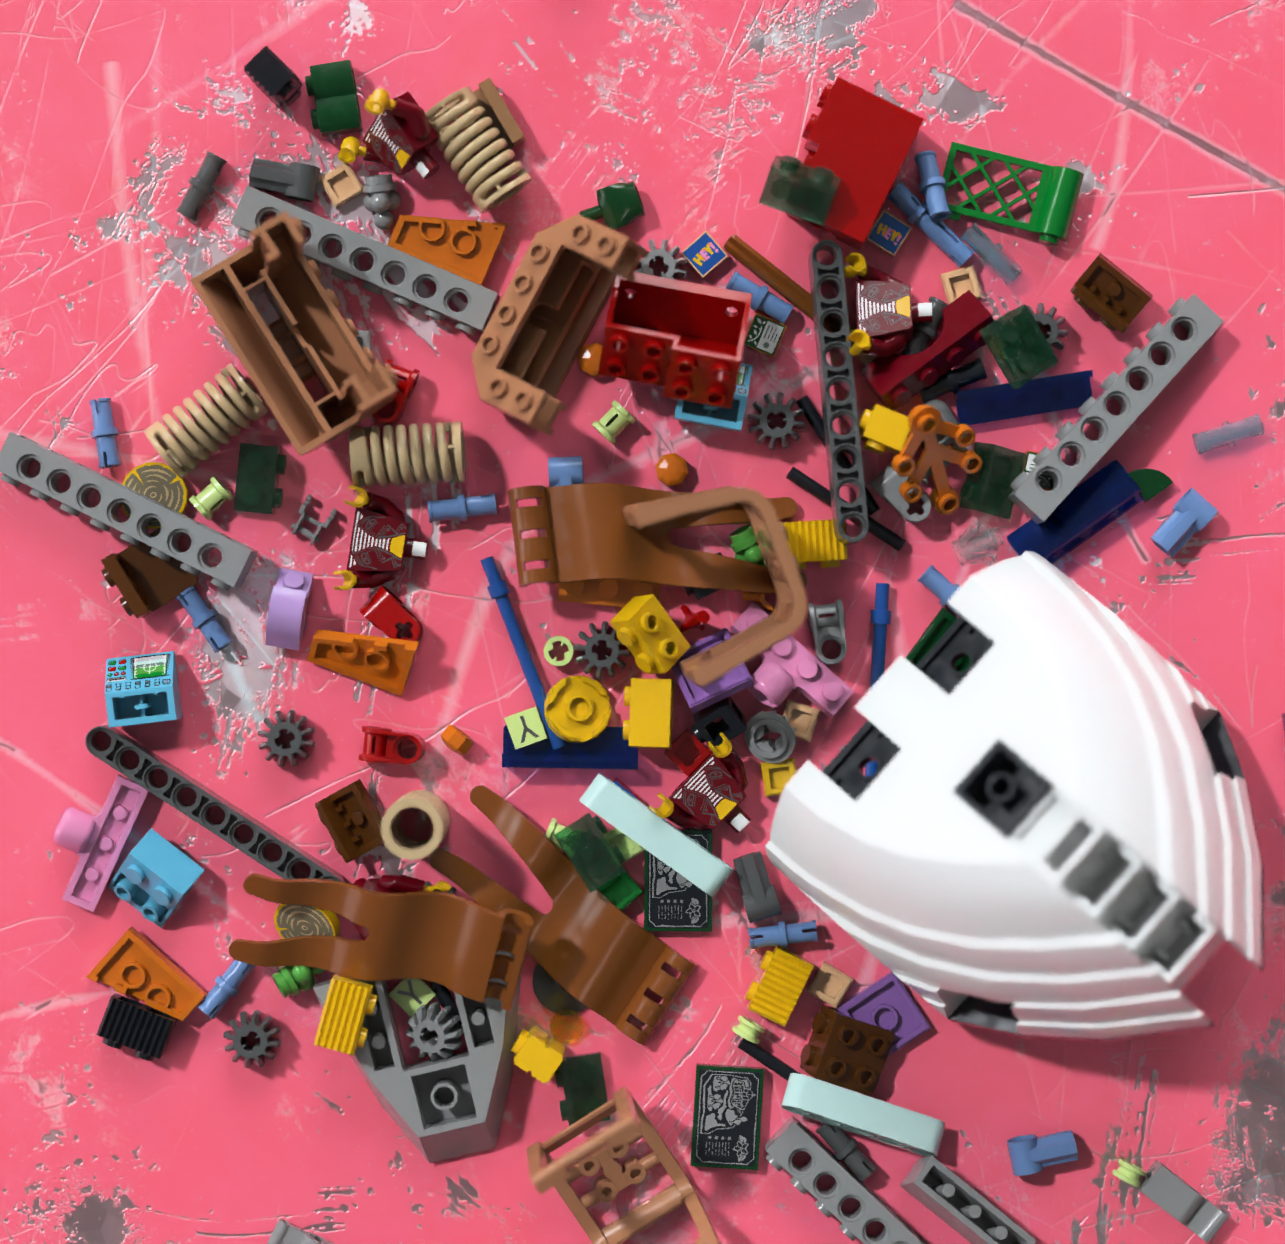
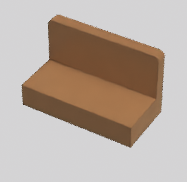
[463,77,526,160]

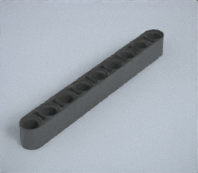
[808,239,869,545]
[85,725,347,883]

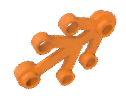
[892,404,983,514]

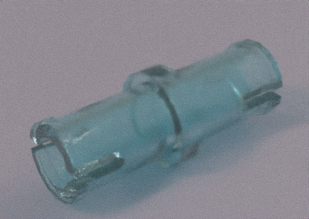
[960,222,1023,286]
[1192,413,1264,455]

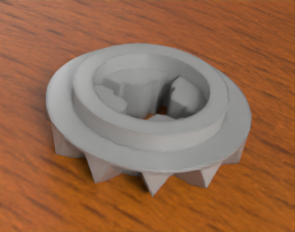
[744,710,798,763]

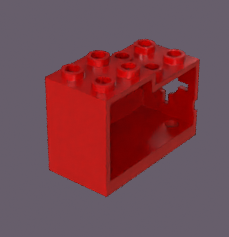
[784,76,924,250]
[598,272,752,409]

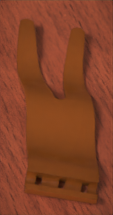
[508,483,807,594]
[429,785,698,1046]
[229,873,534,1011]

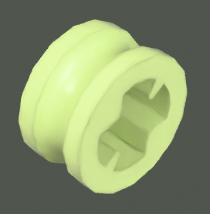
[543,636,574,666]
[732,1015,766,1044]
[1112,1158,1147,1187]

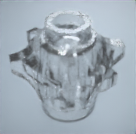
[952,517,1005,566]

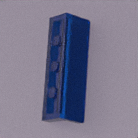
[954,370,1093,425]
[1007,460,1143,564]
[502,725,638,769]

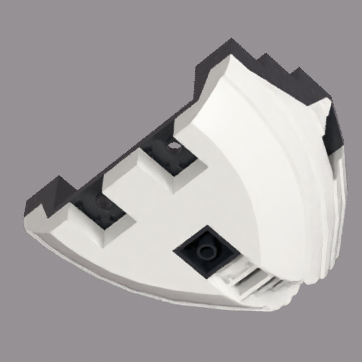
[765,551,1264,1042]

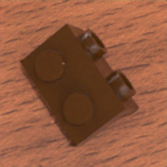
[1070,253,1153,333]
[315,779,384,863]

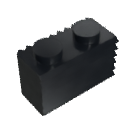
[244,45,302,107]
[96,993,178,1061]

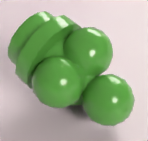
[729,524,766,567]
[271,966,325,998]

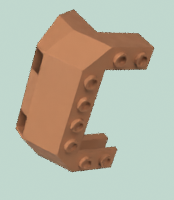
[190,211,399,456]
[471,214,649,436]

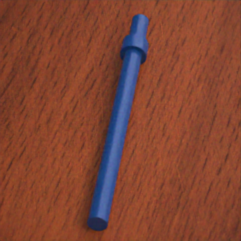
[480,556,566,750]
[865,583,891,777]

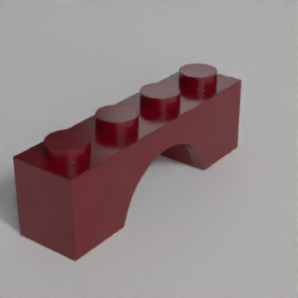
[859,290,1000,411]

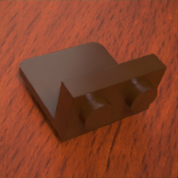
[101,528,198,618]
[800,1004,894,1095]

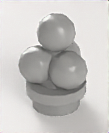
[363,174,401,230]

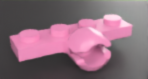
[729,602,854,718]
[53,774,148,912]

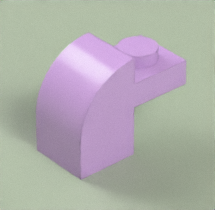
[266,568,314,651]

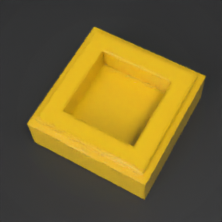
[760,758,796,797]

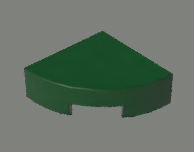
[1125,469,1174,503]

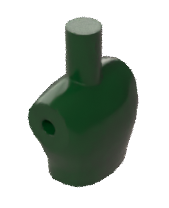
[579,181,645,230]

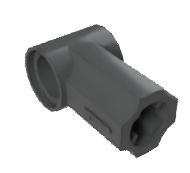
[249,157,320,202]
[733,851,782,923]

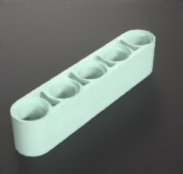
[579,773,733,897]
[781,1073,945,1157]

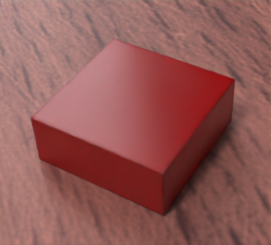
[664,729,712,776]

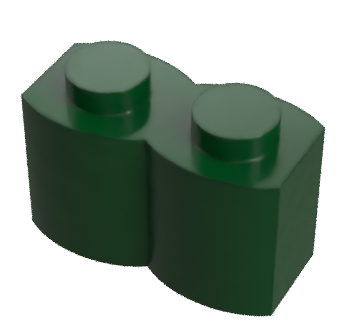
[305,60,363,137]

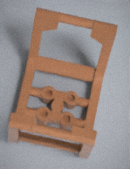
[623,486,808,686]
[526,1086,721,1244]

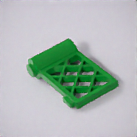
[943,142,1084,246]

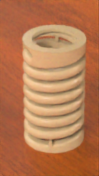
[425,86,532,214]
[144,363,269,479]
[349,421,466,487]
[381,790,451,860]

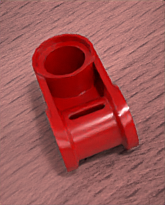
[372,358,420,426]
[359,585,424,642]
[358,726,426,765]

